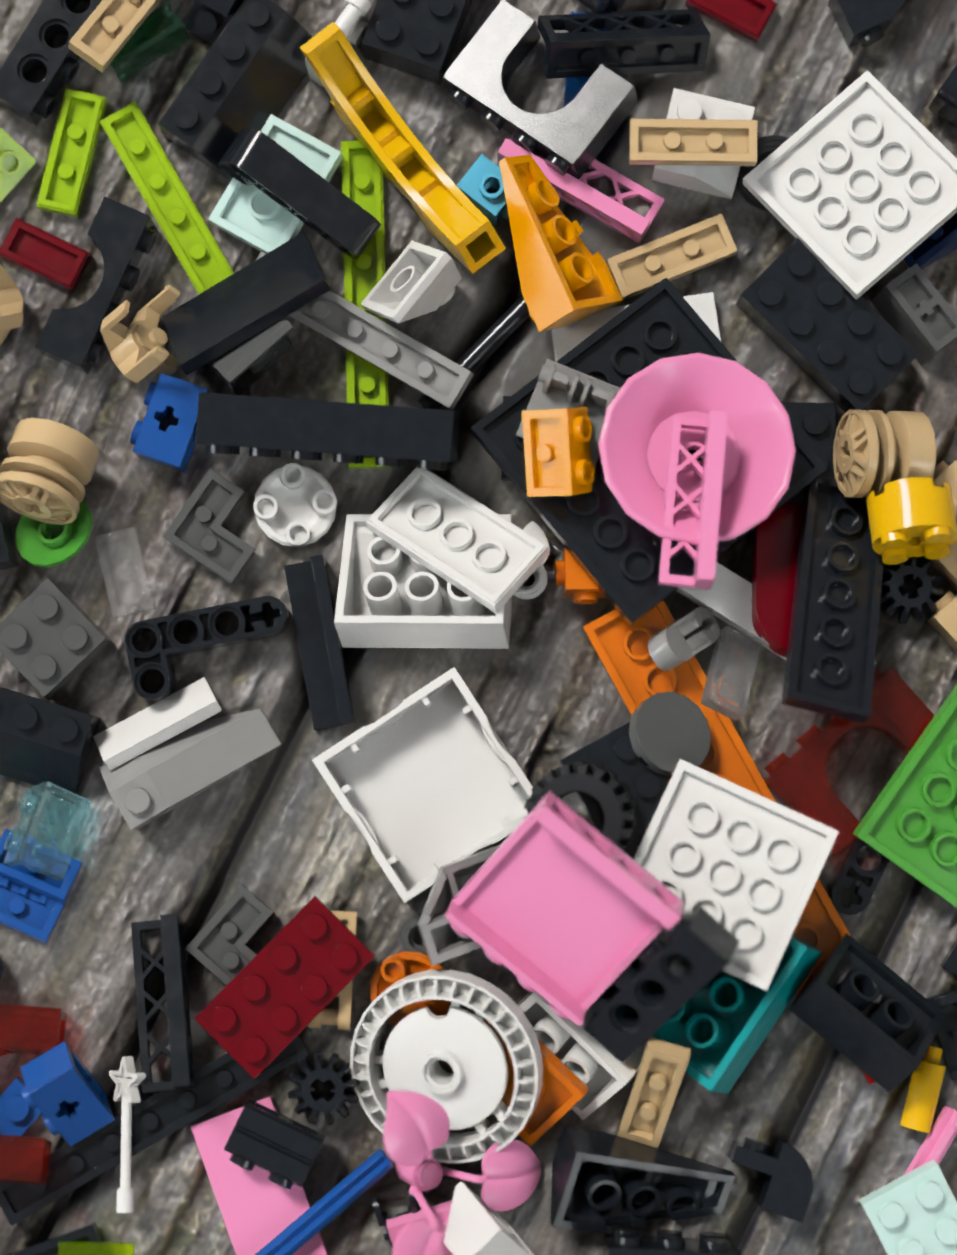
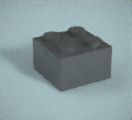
[0,578,113,700]

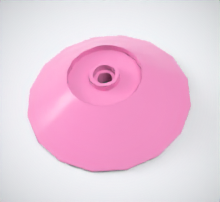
[598,353,796,545]

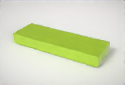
[36,88,107,218]

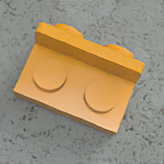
[522,407,595,497]

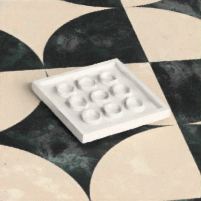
[743,70,957,300]
[633,759,839,991]

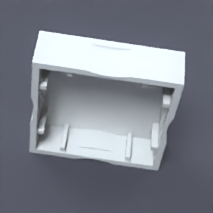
[312,667,533,903]

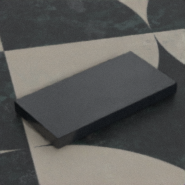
[162,232,331,375]

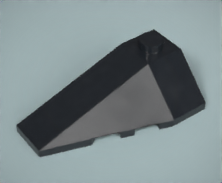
[550,1126,735,1233]

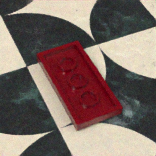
[194,896,376,1079]

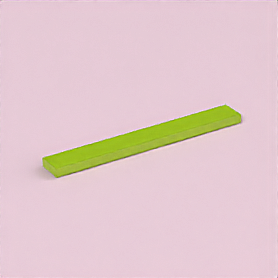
[341,141,391,469]

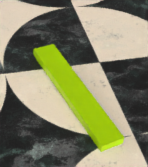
[99,102,234,294]

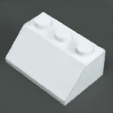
[517,991,645,1120]

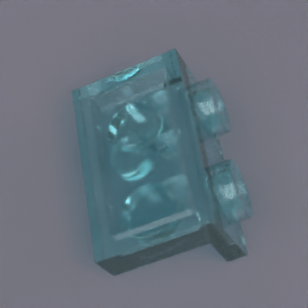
[4,781,92,880]

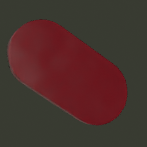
[752,502,803,658]

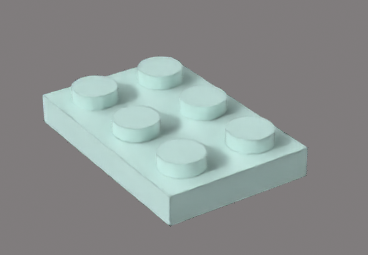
[208,114,343,254]
[859,1159,957,1255]

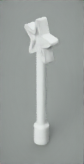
[109,1056,146,1213]

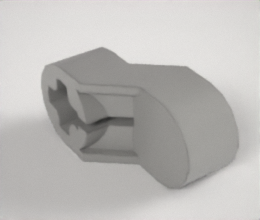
[648,606,720,671]

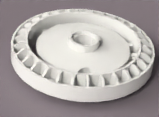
[350,970,543,1163]

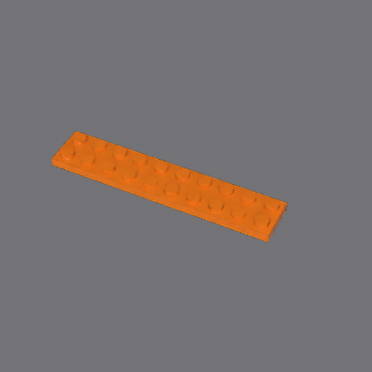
[582,600,850,994]

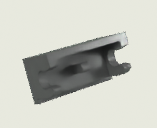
[871,263,957,366]

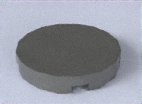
[629,691,711,777]

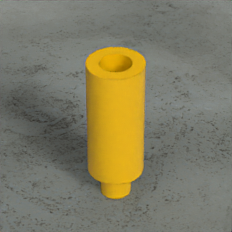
[900,1045,946,1133]

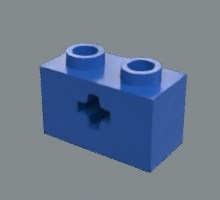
[130,373,210,473]
[20,1041,115,1147]

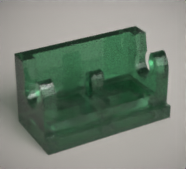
[109,0,190,83]

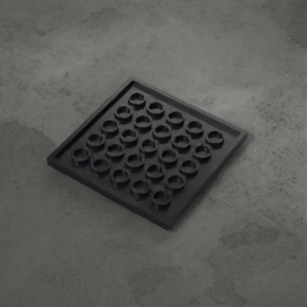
[470,277,827,626]

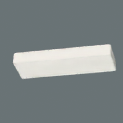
[93,677,222,770]

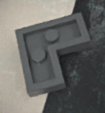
[162,468,256,585]
[185,884,274,986]

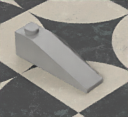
[95,709,282,830]

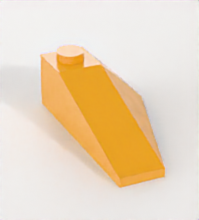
[499,155,623,332]

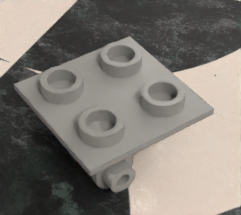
[516,359,621,467]

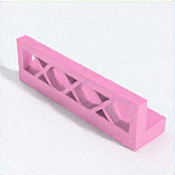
[498,136,665,244]
[658,410,728,590]

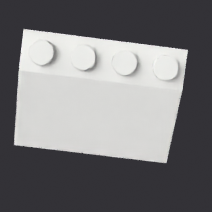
[334,514,513,649]

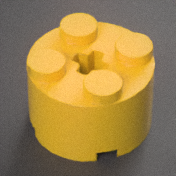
[866,477,957,565]

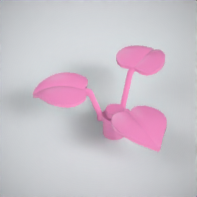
[383,1090,542,1255]

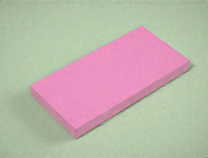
[190,1095,329,1255]

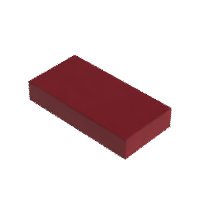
[685,0,778,43]
[0,218,92,292]

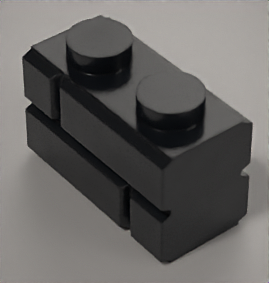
[224,1099,326,1189]

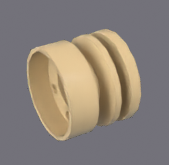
[833,410,936,498]
[0,418,100,525]

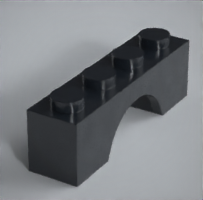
[35,196,157,374]

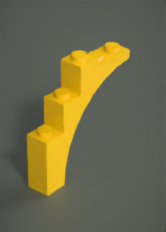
[300,22,506,274]

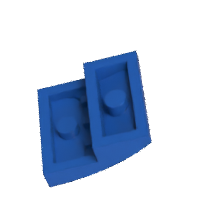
[0,829,82,945]

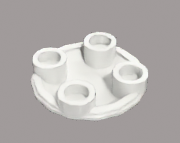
[253,463,337,547]

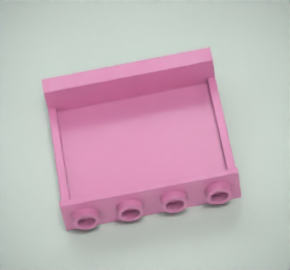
[445,791,684,1026]

